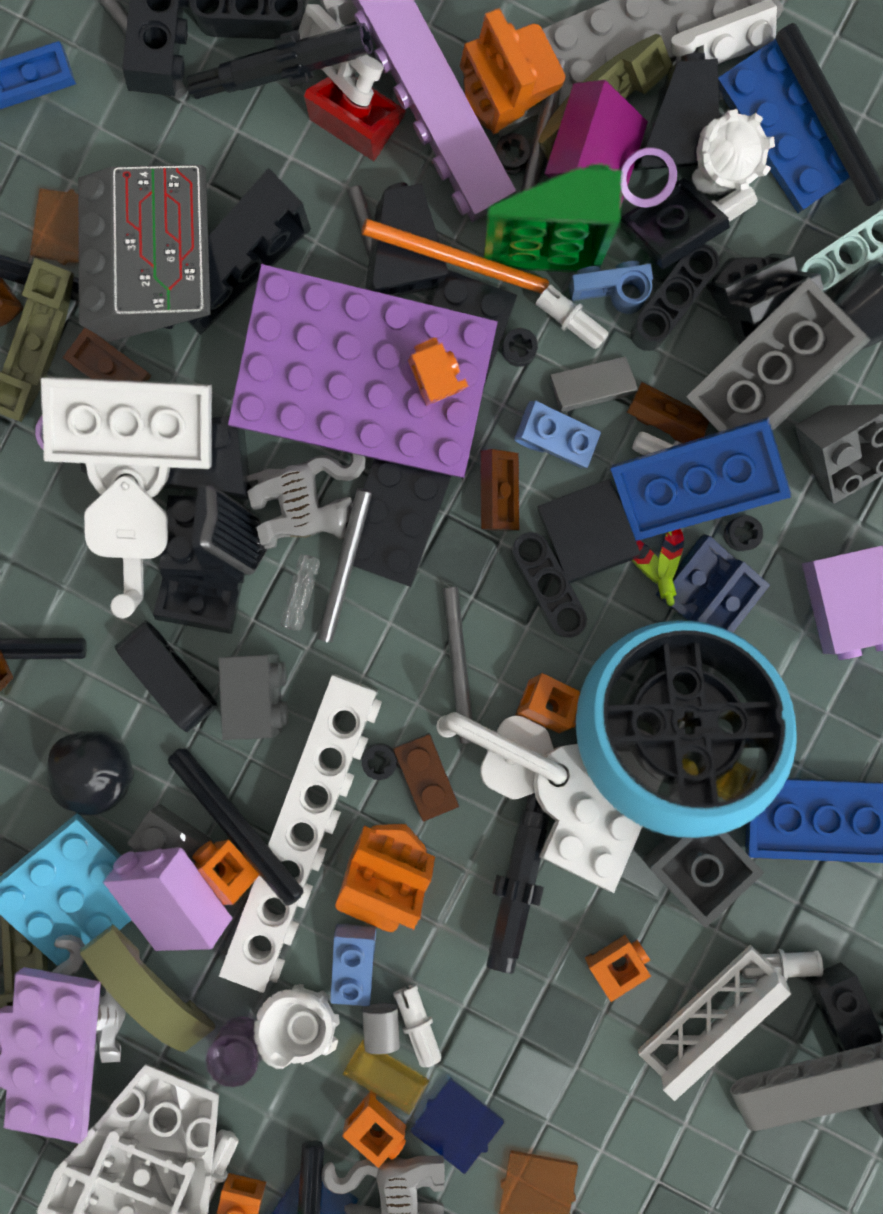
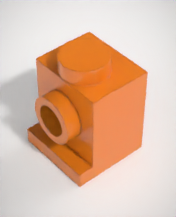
[408,338,468,406]
[515,673,580,733]
[192,840,259,905]
[585,935,651,1002]
[342,1091,406,1168]
[217,1173,266,1214]

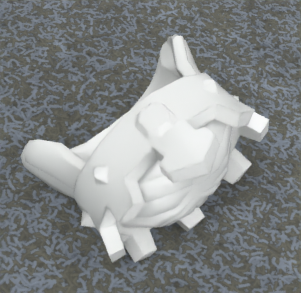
[692,109,775,196]
[253,984,340,1069]

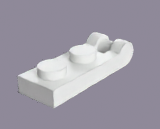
[671,0,777,65]
[298,4,384,106]

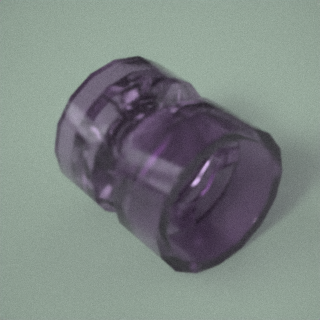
[206,1016,262,1087]

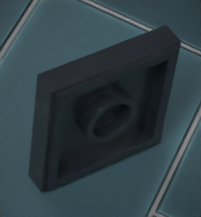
[620,178,730,269]

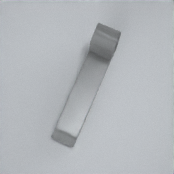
[730,1039,883,1131]

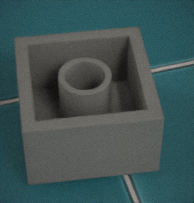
[219,654,288,740]
[642,832,764,928]

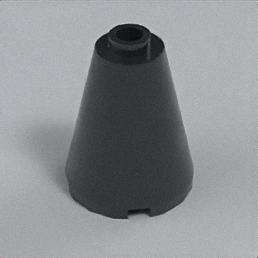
[832,260,883,351]

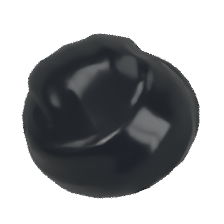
[47,731,134,815]

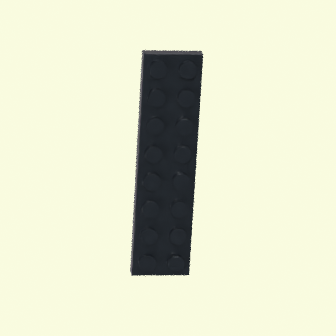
[338,270,517,587]

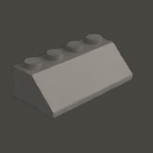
[686,278,870,432]

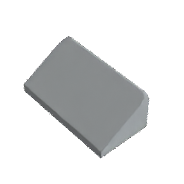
[550,356,638,413]

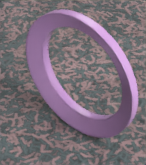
[621,147,677,207]

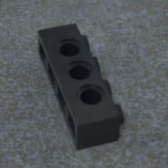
[122,0,190,96]
[805,962,883,1138]

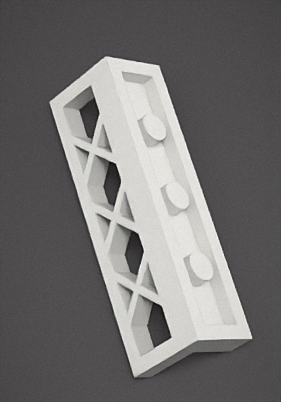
[638,945,791,1101]

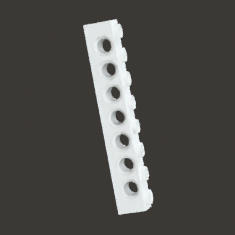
[219,674,382,993]

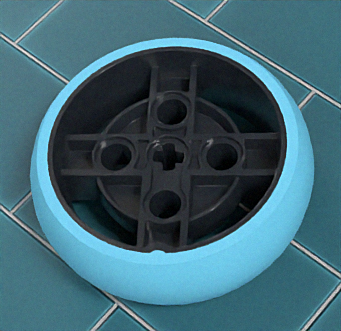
[576,620,797,838]

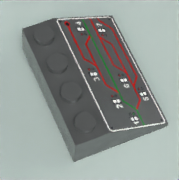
[78,165,210,342]

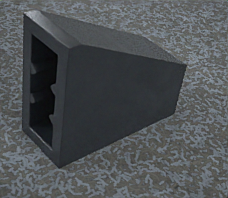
[635,53,719,171]
[365,182,449,297]

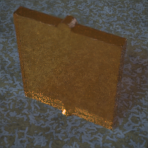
[30,188,79,265]
[499,1150,578,1214]

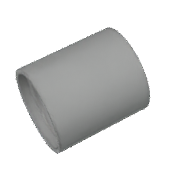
[362,1003,400,1054]

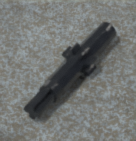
[187,23,373,99]
[486,793,550,974]

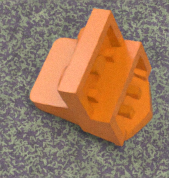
[460,8,566,135]
[335,824,435,932]

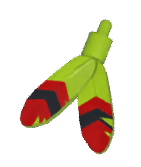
[631,529,684,606]

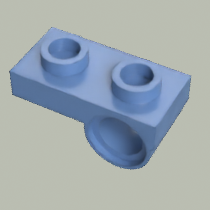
[569,261,653,314]
[514,401,601,468]
[331,924,376,1006]

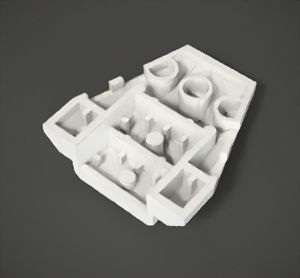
[36,1064,219,1214]

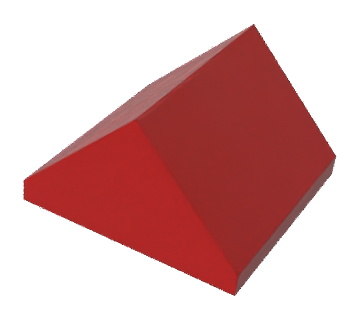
[304,76,406,161]

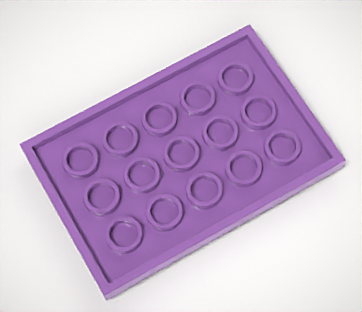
[228,264,498,478]

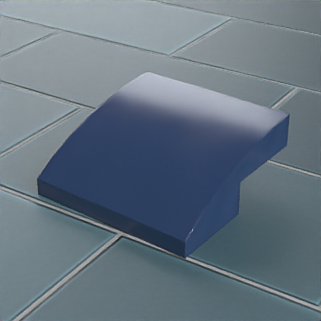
[655,534,770,632]

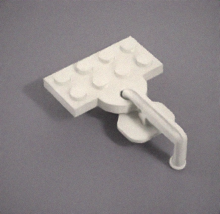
[41,377,212,618]
[436,712,661,893]

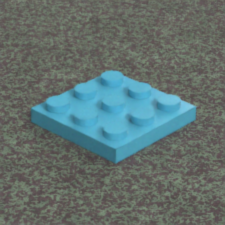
[0,813,131,966]

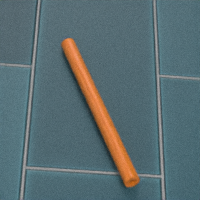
[361,218,549,294]

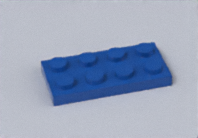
[718,39,850,213]
[610,417,791,541]
[745,777,883,863]

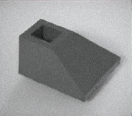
[795,404,883,504]

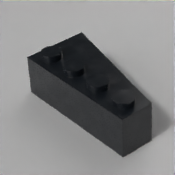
[187,168,311,335]
[80,416,251,499]

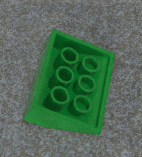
[483,164,623,273]

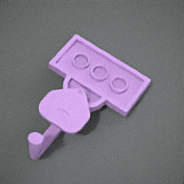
[0,967,101,1144]

